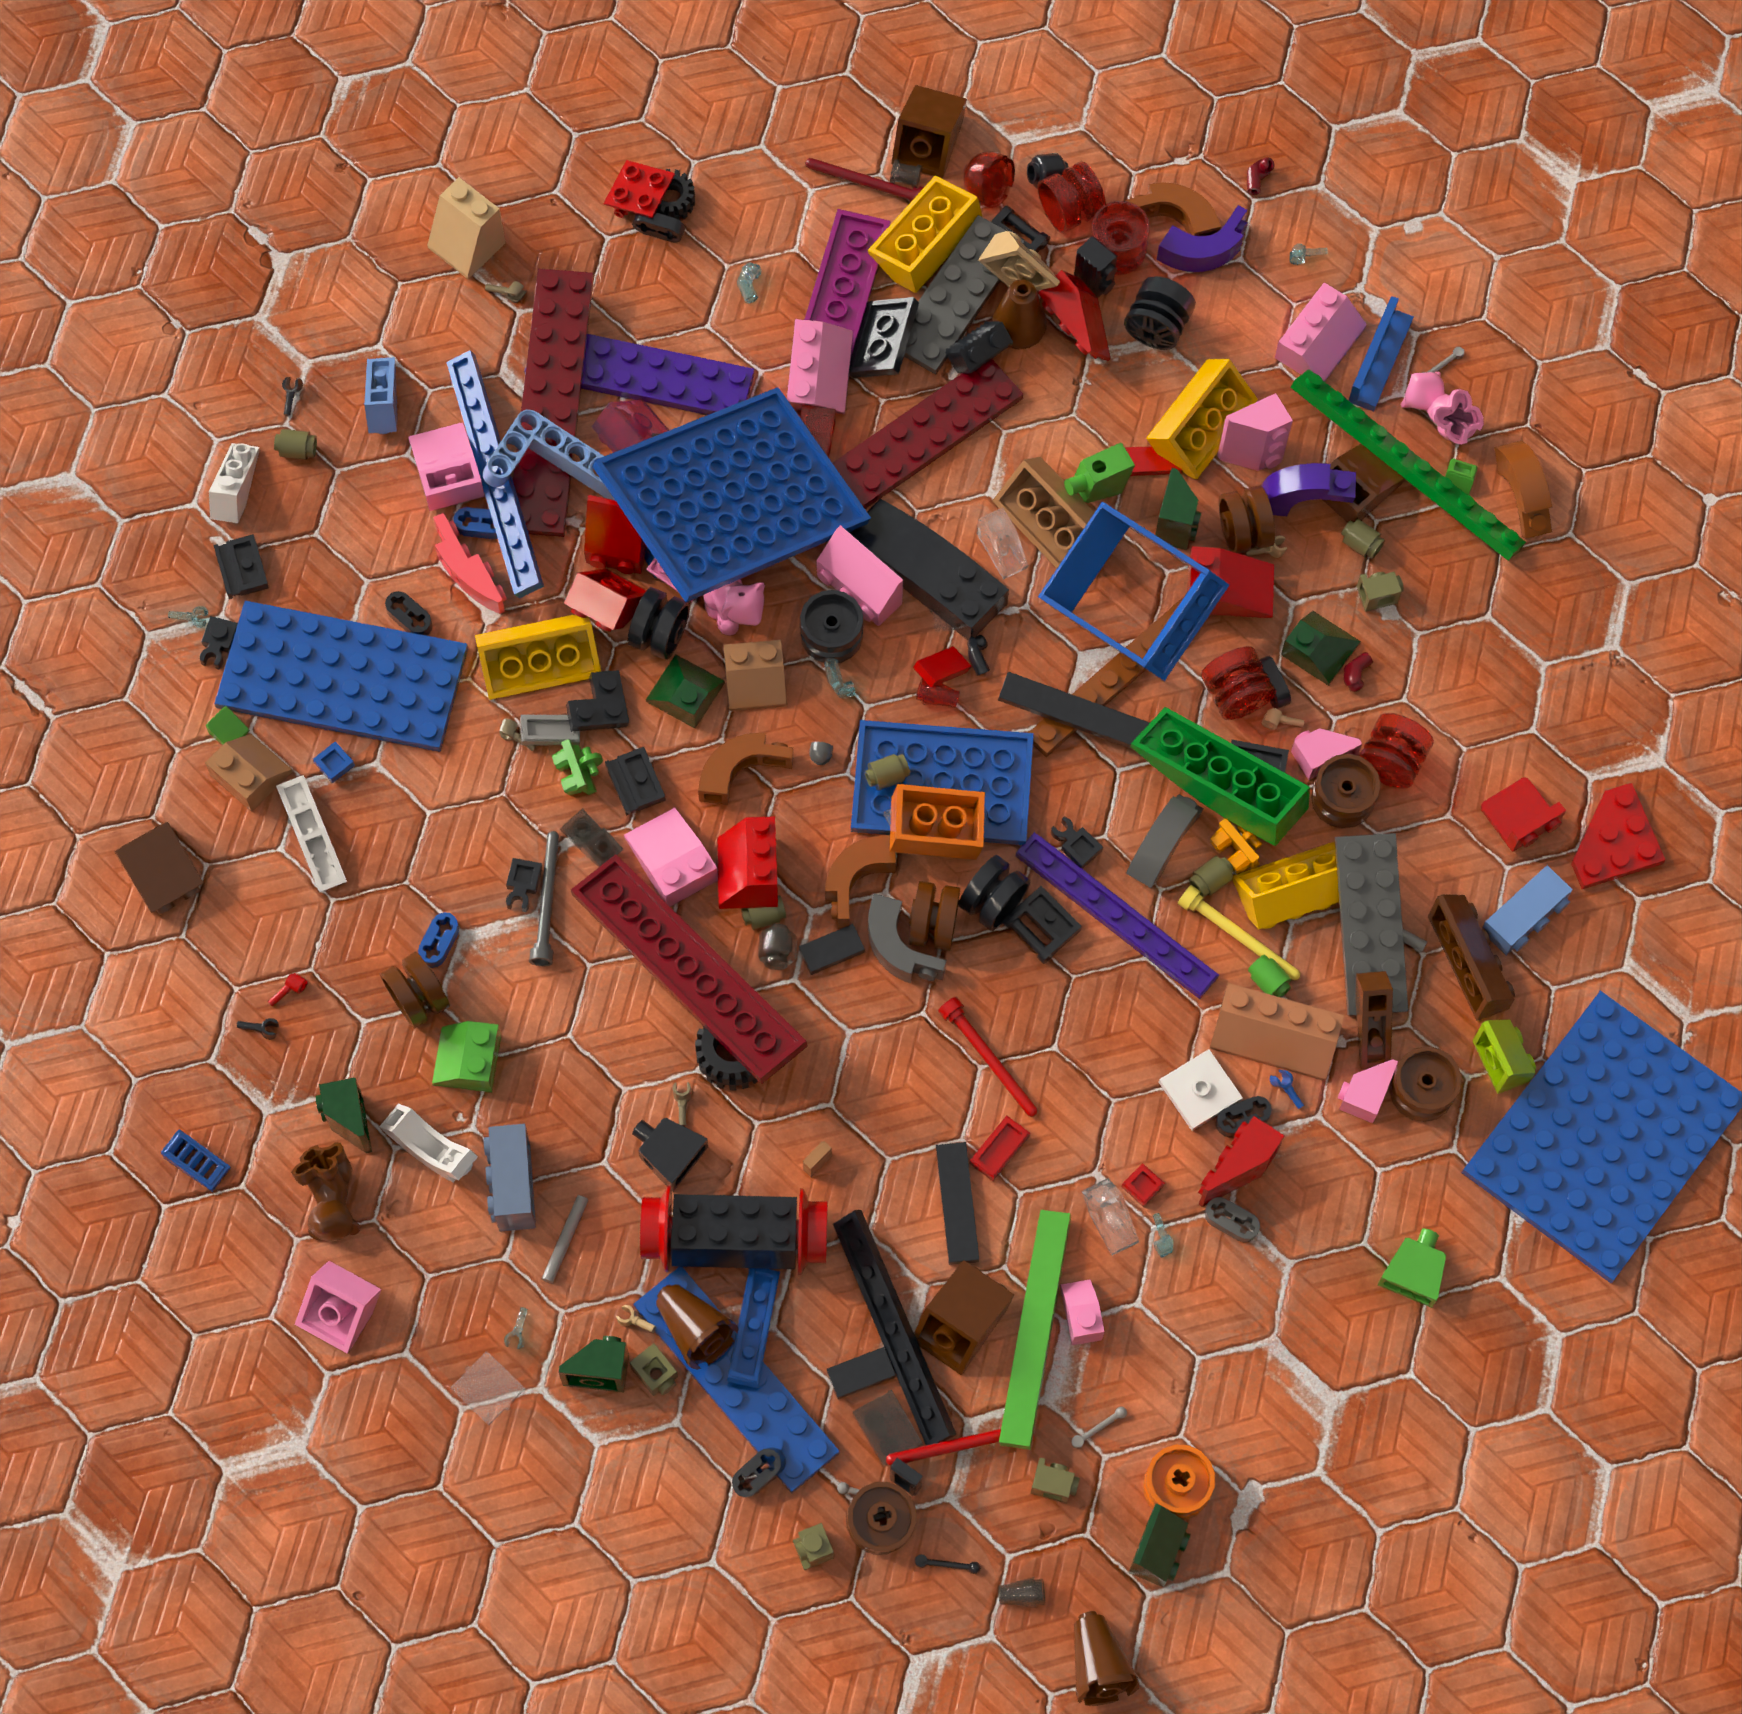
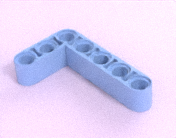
[483,409,615,500]

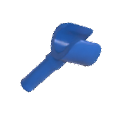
[1269,1069,1304,1109]

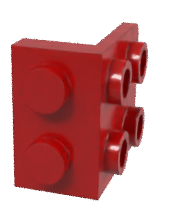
[1480,777,1566,852]

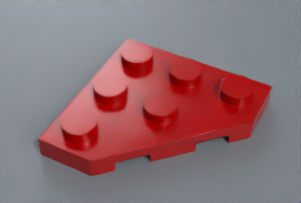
[1571,783,1665,890]

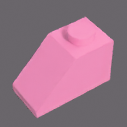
[1291,728,1362,780]
[1338,1059,1398,1123]
[1060,1280,1105,1345]

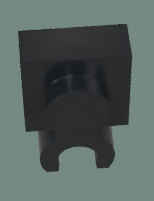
[200,616,238,669]
[1050,816,1103,869]
[506,858,543,912]

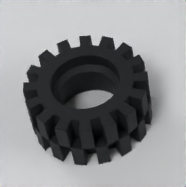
[656,169,695,220]

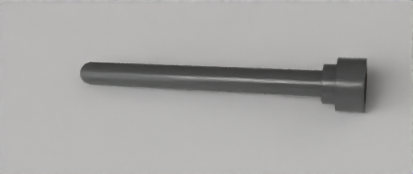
[529,831,559,967]

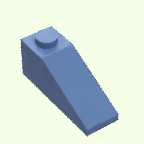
[364,357,397,434]

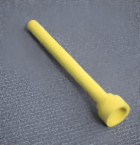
[1177,885,1300,980]

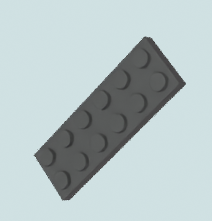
[904,215,1025,375]
[1335,833,1408,1015]

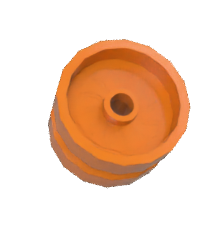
[1143,1444,1215,1520]

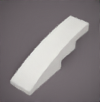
[276,775,347,893]

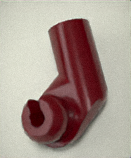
[1247,157,1275,195]
[1344,652,1373,692]

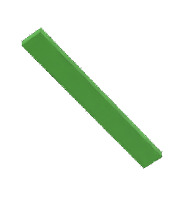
[999,1210,1071,1450]

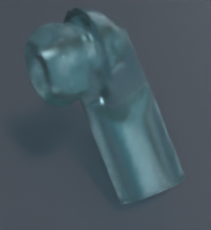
[824,659,856,699]

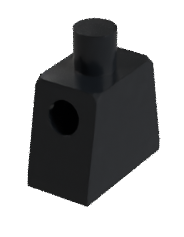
[632,1118,708,1192]

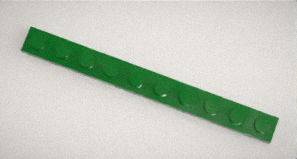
[1290,369,1526,561]

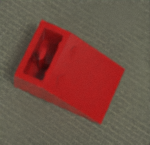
[1038,270,1111,361]
[1198,1116,1285,1207]

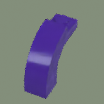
[1156,205,1248,272]
[1261,463,1356,516]

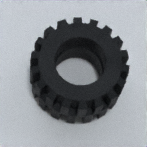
[695,1026,758,1090]

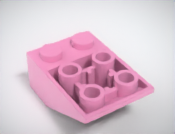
[408,422,485,511]

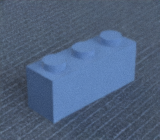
[1482,865,1573,955]

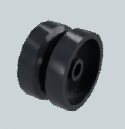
[627,587,690,660]
[800,590,863,664]
[958,855,1031,931]

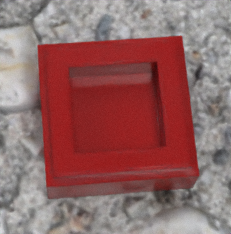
[1121,1163,1165,1207]

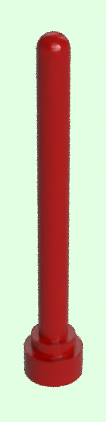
[938,997,1038,1117]
[886,1429,1034,1466]

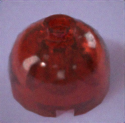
[963,151,1015,208]

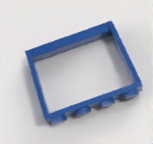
[1038,502,1229,681]

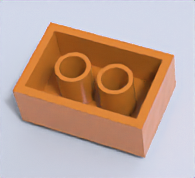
[890,784,985,860]

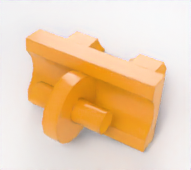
[1210,818,1262,874]

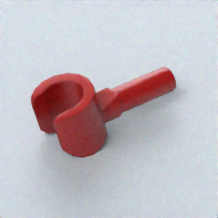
[268,973,308,1007]

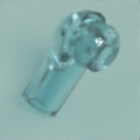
[737,262,762,304]

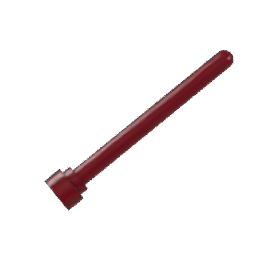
[805,158,924,203]

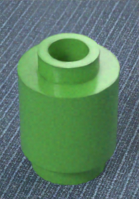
[1248,955,1292,997]

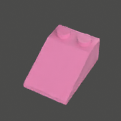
[624,808,718,907]

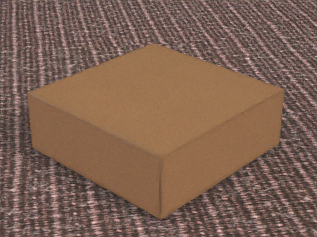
[803,1141,832,1177]

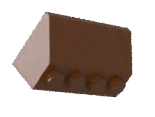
[1428,894,1515,1021]

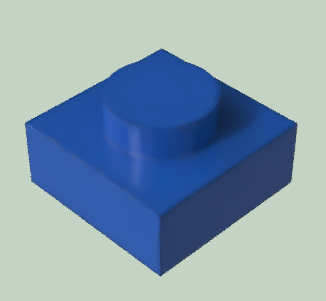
[313,741,355,783]

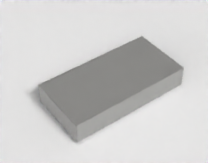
[520,715,580,745]

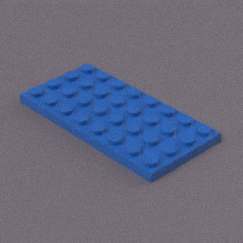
[214,601,468,752]

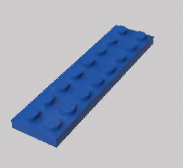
[633,1267,840,1493]

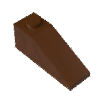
[1356,971,1393,1069]

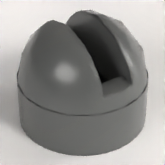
[809,741,834,765]

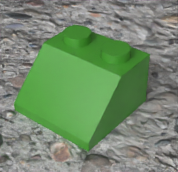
[432,1021,501,1092]

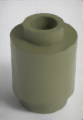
[274,429,317,460]
[1341,519,1385,559]
[865,754,910,791]
[1189,856,1234,897]
[741,895,786,930]

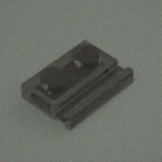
[852,1390,923,1468]

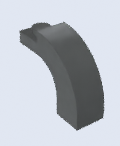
[1126,794,1204,888]
[868,893,947,983]

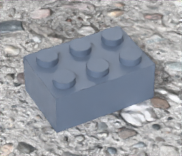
[484,1124,536,1232]

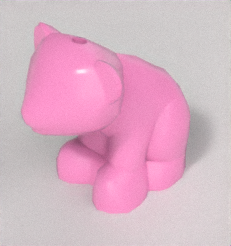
[1401,372,1483,445]
[703,579,765,635]

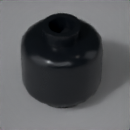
[1027,153,1069,190]

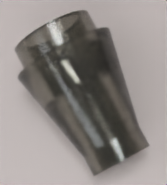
[998,1576,1045,1608]

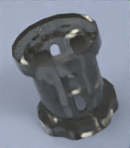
[890,159,922,188]

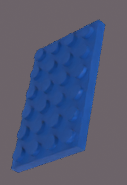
[851,720,1034,845]

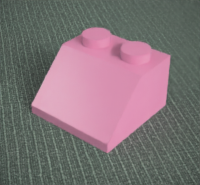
[295,1261,381,1353]

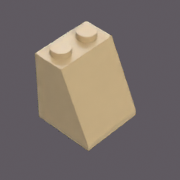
[427,177,505,279]

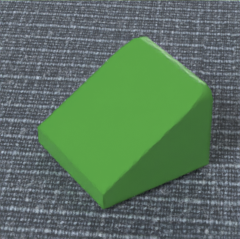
[1445,458,1478,495]
[206,706,250,745]

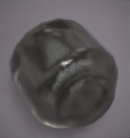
[758,924,798,970]

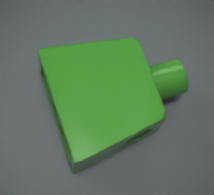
[1064,442,1135,503]
[1378,1228,1446,1308]

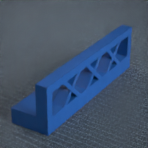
[1348,296,1414,412]

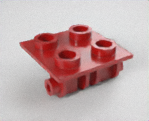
[603,160,675,218]

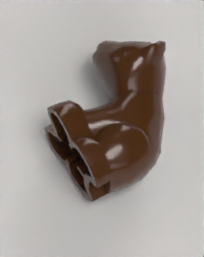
[291,1142,361,1241]

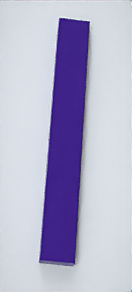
[1015,832,1219,999]

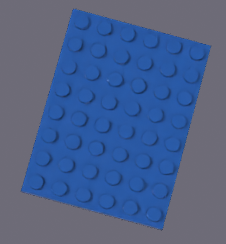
[592,387,871,602]
[1461,990,1742,1283]

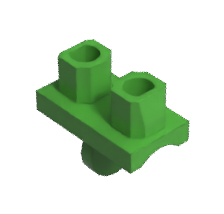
[552,739,603,796]

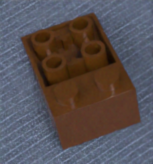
[1323,444,1406,523]

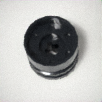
[1124,276,1196,350]

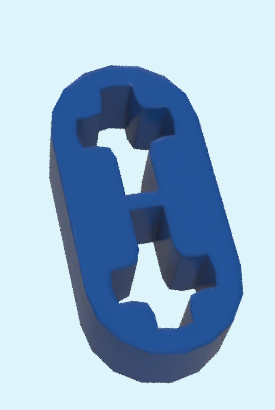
[454,507,498,539]
[418,912,459,968]

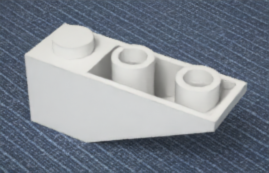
[209,443,259,523]

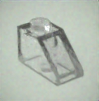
[977,507,1029,579]
[1081,1178,1139,1256]

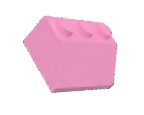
[1275,283,1367,382]
[787,319,853,414]
[1217,393,1293,471]
[817,526,903,626]

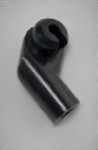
[967,635,990,676]

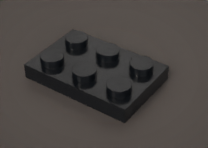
[849,297,919,378]

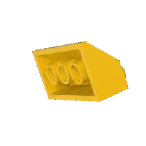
[868,176,983,293]
[1146,359,1258,479]
[475,614,601,700]
[1233,841,1339,930]

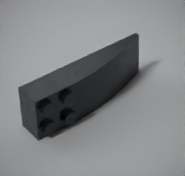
[849,499,1009,640]

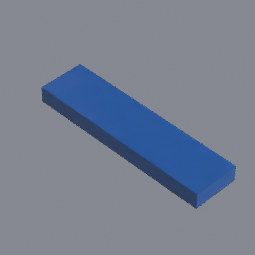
[726,1268,780,1388]

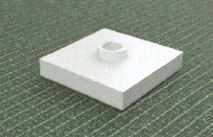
[1159,1049,1243,1131]

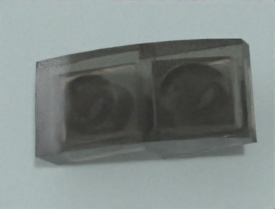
[560,808,623,867]

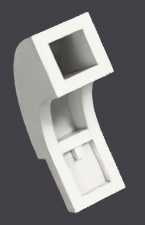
[379,1103,478,1182]

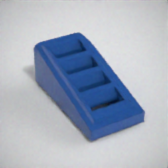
[161,1129,231,1192]

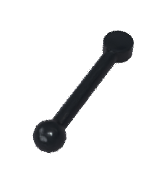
[915,1554,981,1574]

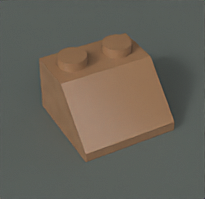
[724,640,787,711]
[205,734,293,812]

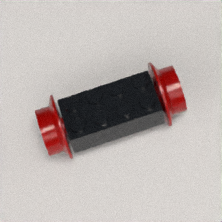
[640,1185,828,1275]

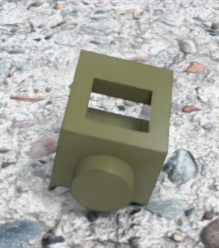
[1356,572,1404,612]
[629,1343,678,1396]
[1030,1458,1080,1503]
[793,1523,834,1570]

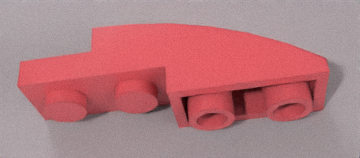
[433,513,507,614]

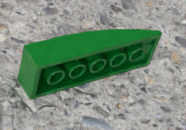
[1131,707,1310,846]

